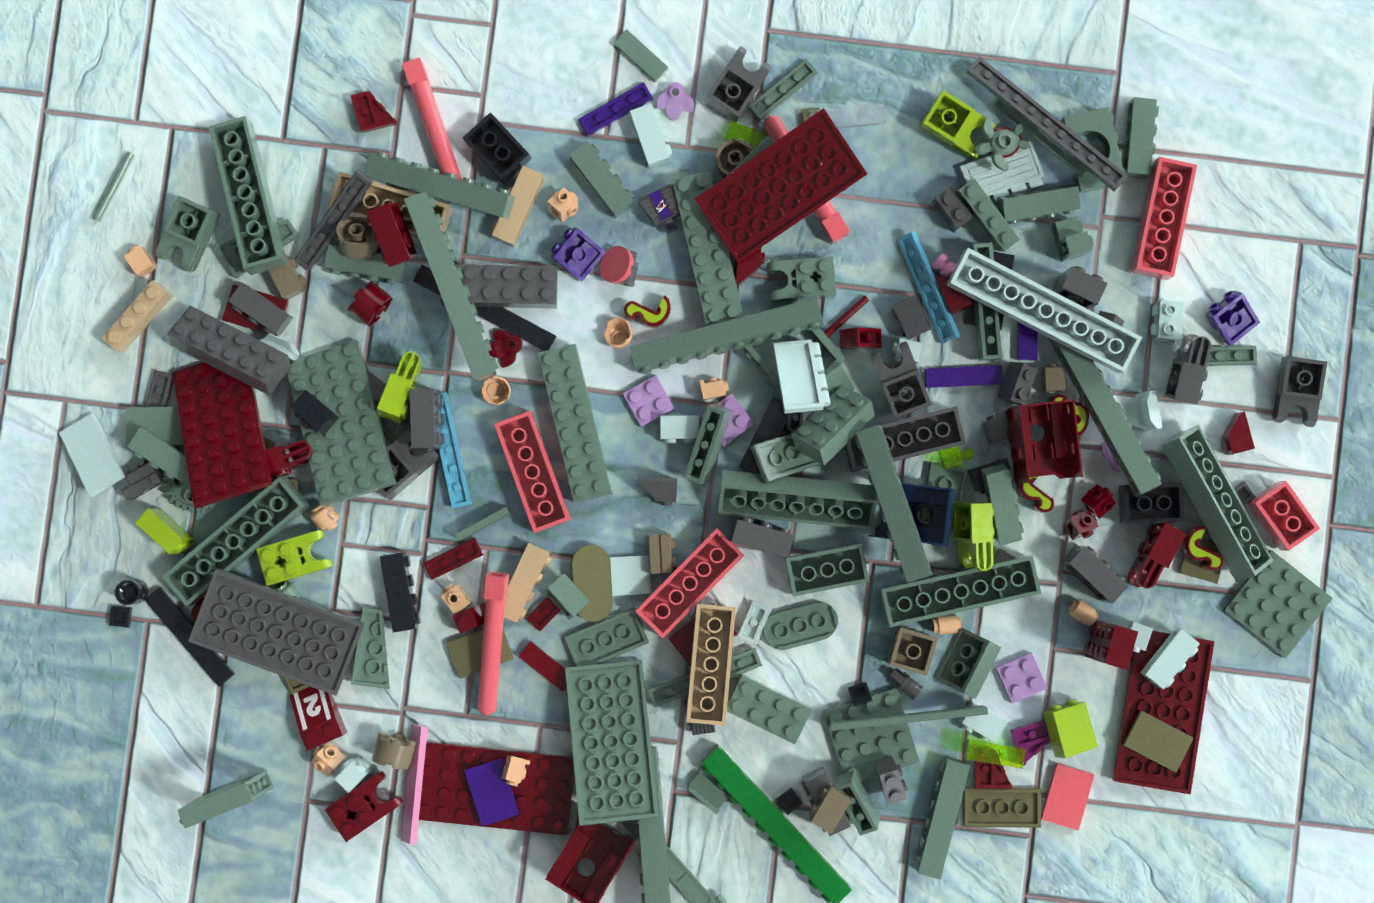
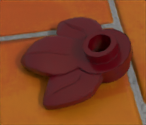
[488,329,523,368]

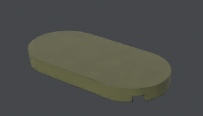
[571,545,613,622]

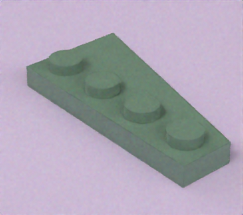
[351,607,390,689]

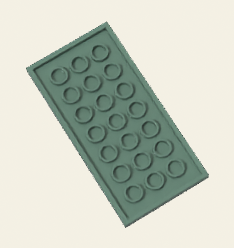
[287,340,396,508]
[565,660,659,826]

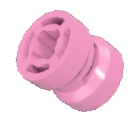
[931,253,956,278]

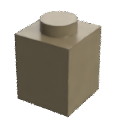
[1041,364,1065,392]

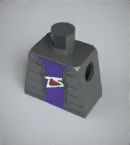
[638,184,680,233]

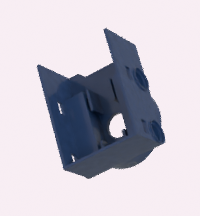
[868,483,955,547]

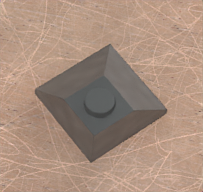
[638,477,677,506]

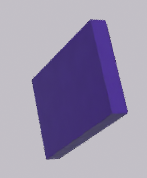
[464,758,520,826]

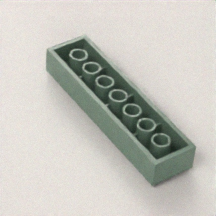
[209,116,288,275]
[672,171,744,326]
[538,344,613,503]
[1161,425,1274,582]
[718,470,877,530]
[162,476,310,607]
[878,555,1042,627]

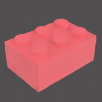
[1247,481,1320,551]

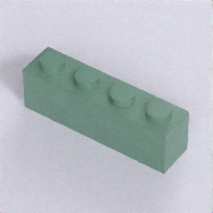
[1123,97,1159,179]
[569,141,634,218]
[957,178,1020,252]
[998,184,1081,224]
[324,245,407,285]
[684,403,733,484]
[127,427,190,490]
[981,463,1024,546]

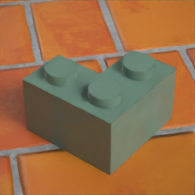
[1051,216,1094,262]

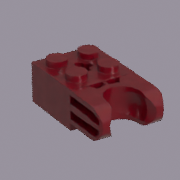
[266,441,312,482]
[1127,523,1186,588]
[325,771,403,842]

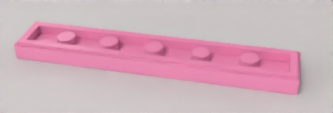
[401,724,428,844]

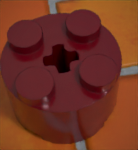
[347,281,393,327]

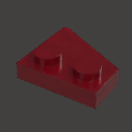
[350,91,397,133]
[974,748,1012,789]

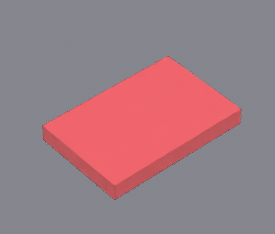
[1041,763,1095,831]

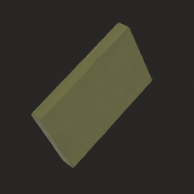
[446,629,514,679]
[1122,710,1193,772]

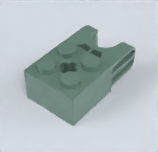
[156,195,221,273]
[767,256,836,302]

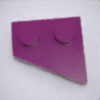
[1010,720,1051,767]

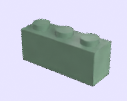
[834,770,880,836]

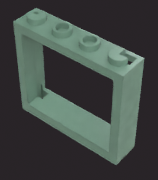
[743,301,846,390]
[178,770,273,828]

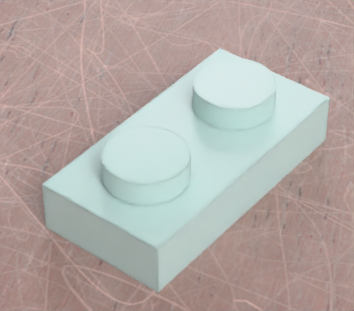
[738,601,771,644]

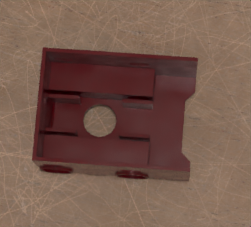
[1006,399,1083,484]
[545,824,636,903]

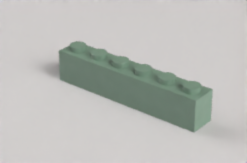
[969,243,1002,361]
[914,757,970,880]

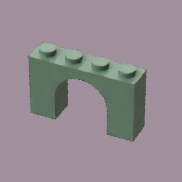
[1060,107,1127,194]

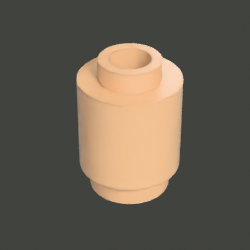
[1068,599,1099,626]
[932,614,961,635]

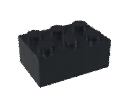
[462,112,531,184]
[1118,483,1184,524]

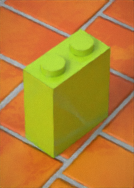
[135,508,194,554]
[1043,699,1098,758]

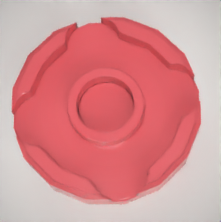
[599,246,634,284]

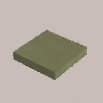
[1178,539,1224,584]

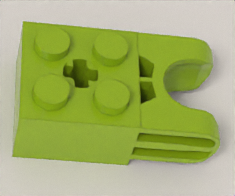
[919,90,996,159]
[377,351,421,424]
[953,501,994,571]
[256,530,333,586]

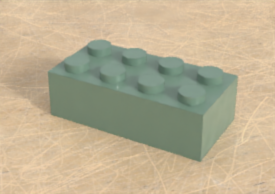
[791,385,875,466]
[785,543,870,597]
[727,674,812,744]

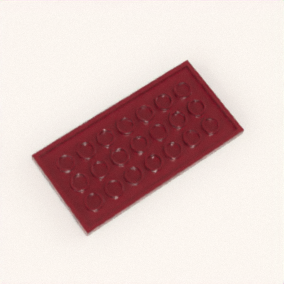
[695,108,868,263]
[172,362,272,509]
[1112,631,1215,795]
[419,741,574,836]

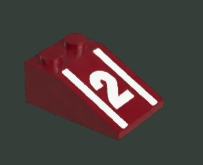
[290,686,348,751]

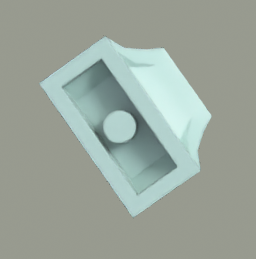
[260,334,300,361]
[1125,390,1162,431]

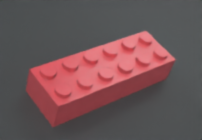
[1130,157,1197,280]
[494,411,572,533]
[635,528,744,638]

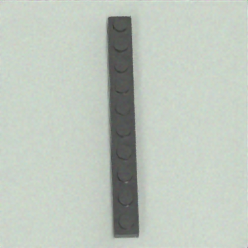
[966,56,1128,192]

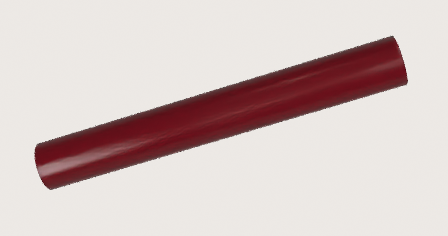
[824,295,869,338]

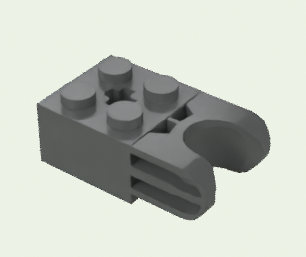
[705,46,772,123]
[1165,334,1211,404]
[871,341,932,419]
[1273,356,1327,428]
[379,429,439,501]

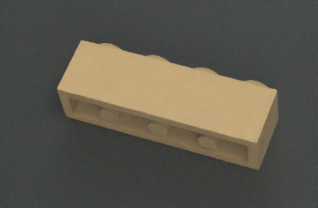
[491,166,545,247]
[102,280,174,353]
[504,542,552,623]

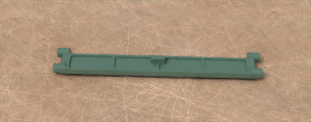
[620,820,727,903]

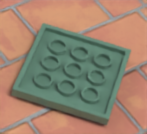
[1223,550,1333,658]
[822,687,920,781]

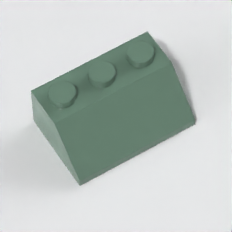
[935,627,1001,699]

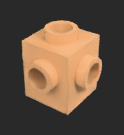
[547,188,579,223]
[311,742,346,777]

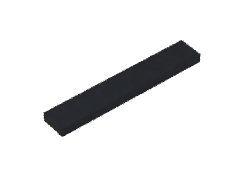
[145,587,235,687]

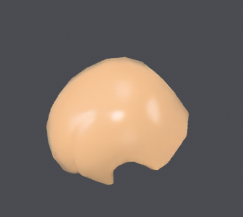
[603,317,633,348]
[481,376,511,405]

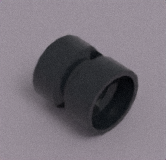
[115,579,149,605]

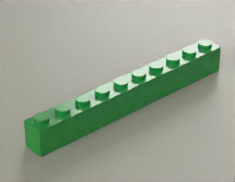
[701,744,852,903]

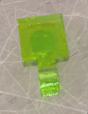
[938,446,975,470]

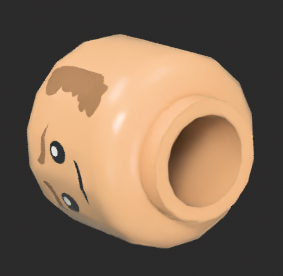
[310,503,339,531]

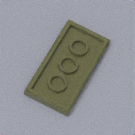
[963,787,1041,828]

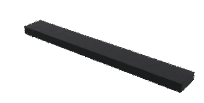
[413,265,557,351]

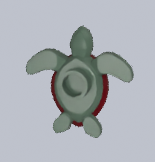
[974,116,1030,171]

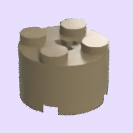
[716,139,753,178]
[336,214,378,259]
[372,732,417,770]

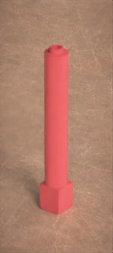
[402,57,462,180]
[763,115,850,244]
[477,572,509,715]

